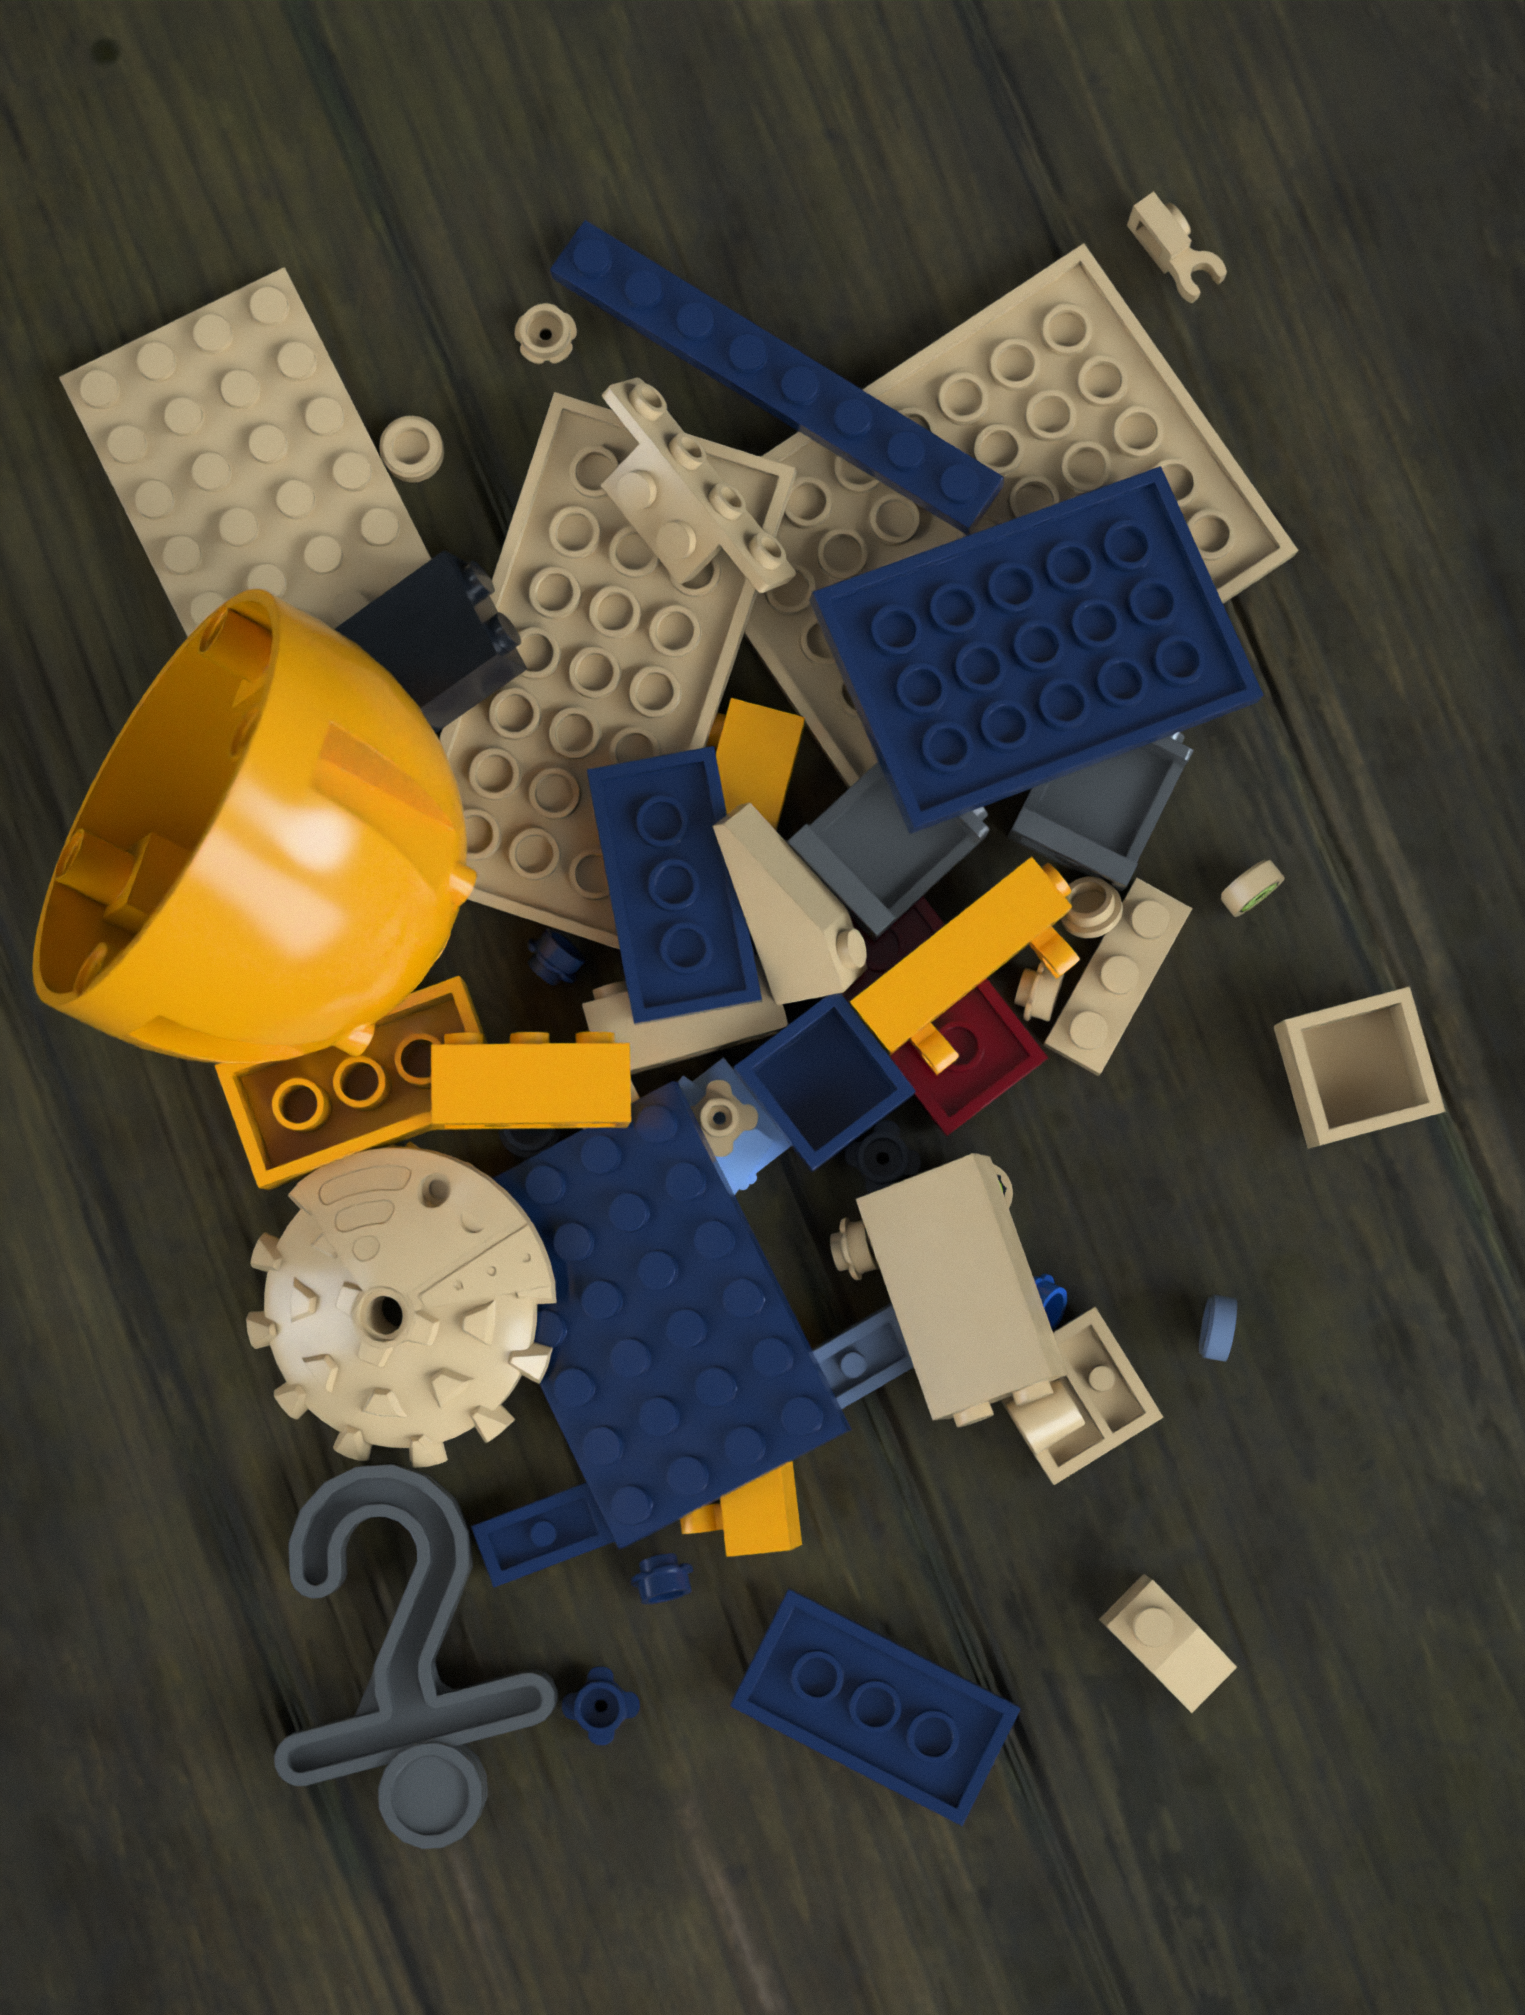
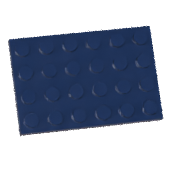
[809,466,1264,834]
[493,1081,852,1549]

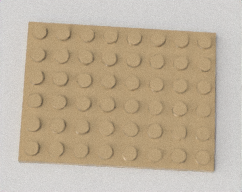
[743,243,1298,789]

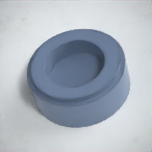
[1199,1294,1237,1362]

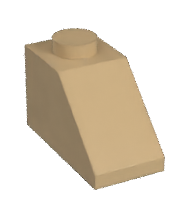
[1099,1574,1237,1713]

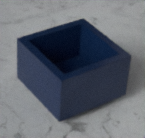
[734,993,916,1173]

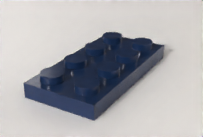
[587,746,762,1026]
[730,1587,1021,1826]

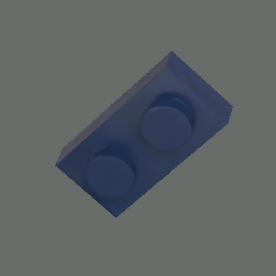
[471,1482,615,1587]

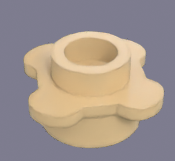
[690,1080,758,1157]

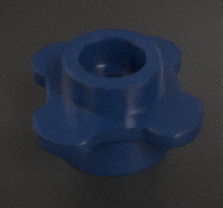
[562,1666,640,1745]

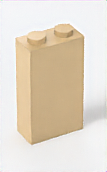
[856,1153,1068,1428]

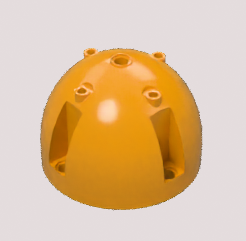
[33,588,477,1064]

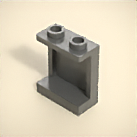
[1007,732,1194,894]
[787,762,989,942]

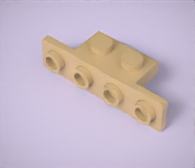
[601,378,796,593]

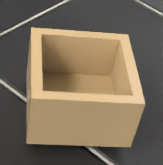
[1273,987,1445,1149]

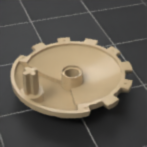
[246,1146,557,1468]

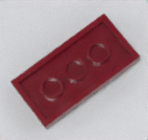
[841,897,1048,1137]

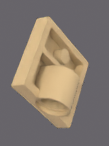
[1001,1307,1163,1485]

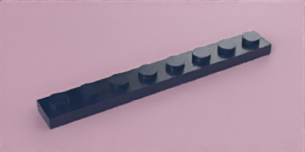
[550,220,1004,536]

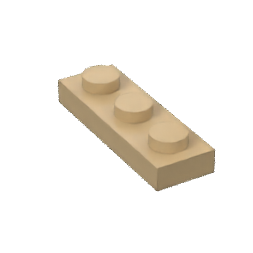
[1043,878,1192,1076]

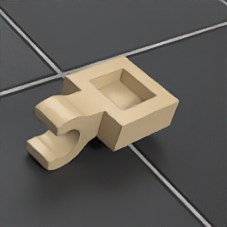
[1127,191,1227,303]

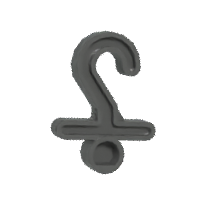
[274,1464,558,1849]

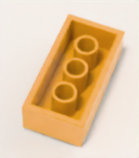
[215,976,488,1190]

